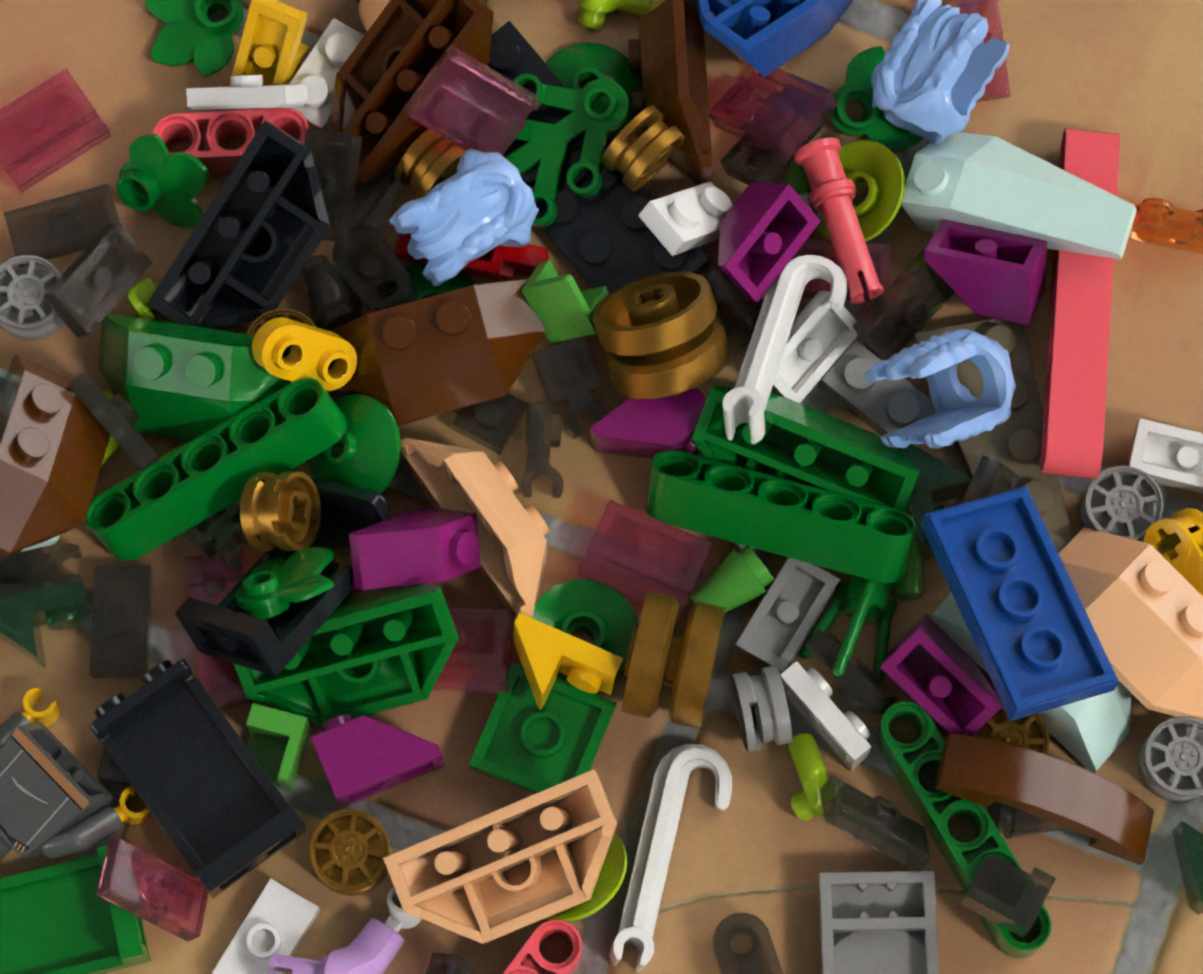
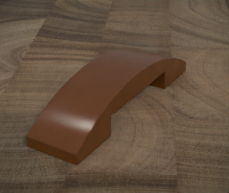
[935,733,1154,865]

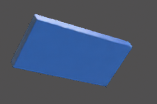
[920,486,1119,721]

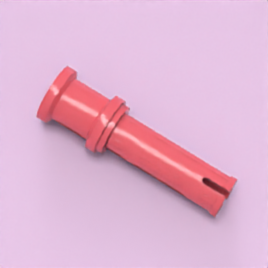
[793,137,884,304]

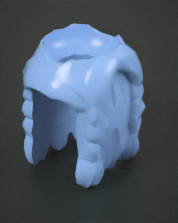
[871,0,1010,145]
[389,149,539,287]
[864,329,1016,449]

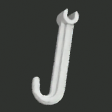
[723,255,847,444]
[609,744,732,973]

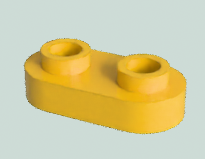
[252,317,357,391]

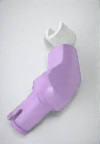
[267,887,422,974]

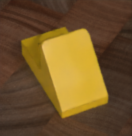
[229,0,309,109]
[513,612,624,710]

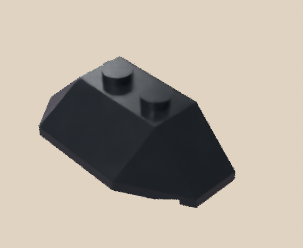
[147,120,332,329]

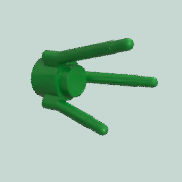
[799,575,897,700]

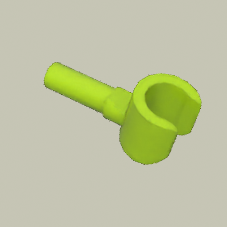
[128,278,157,320]

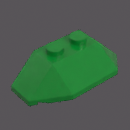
[99,313,292,442]
[692,385,921,512]
[233,584,459,726]

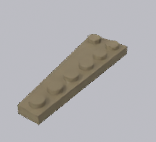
[913,318,1073,553]

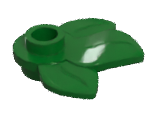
[145,0,245,77]
[828,46,923,151]
[116,134,209,228]
[235,547,336,620]

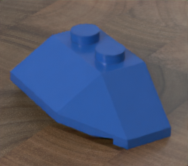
[693,0,854,77]

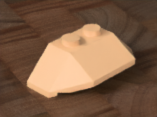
[400,438,550,621]
[1058,527,1203,721]
[383,769,617,944]

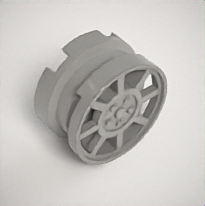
[0,255,71,341]
[1079,466,1164,542]
[731,665,792,752]
[1138,716,1203,803]

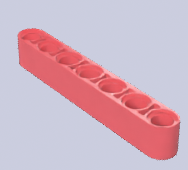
[1040,128,1120,480]

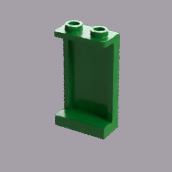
[0,842,151,974]

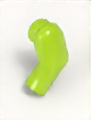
[577,0,653,29]
[788,733,831,821]

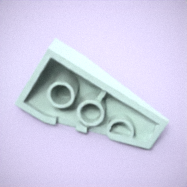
[901,132,1137,259]

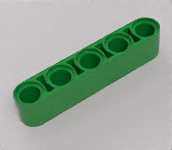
[85,377,347,561]
[645,450,916,583]
[876,701,1051,958]

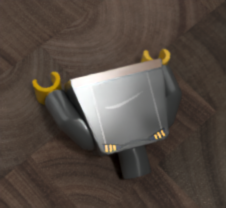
[0,688,151,862]

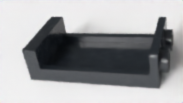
[175,476,392,677]
[89,658,307,899]

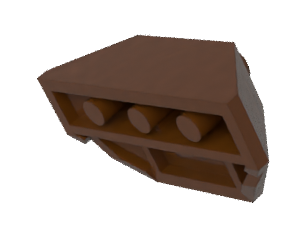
[327,0,494,183]
[628,0,713,185]
[328,279,546,426]
[0,354,111,558]

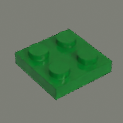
[469,662,617,794]

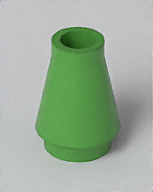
[689,546,775,613]

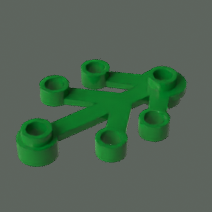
[466,73,630,228]

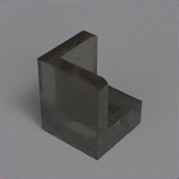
[960,854,1056,938]

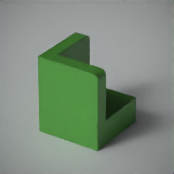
[521,260,609,344]
[246,703,312,793]

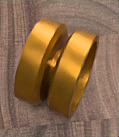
[592,272,730,399]
[622,591,726,729]

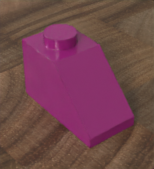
[718,181,821,303]
[924,219,1047,325]
[590,387,706,459]
[349,506,481,590]
[880,613,1003,736]
[311,714,445,809]

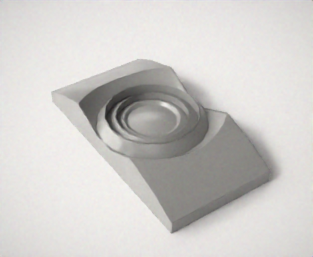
[819,871,939,974]

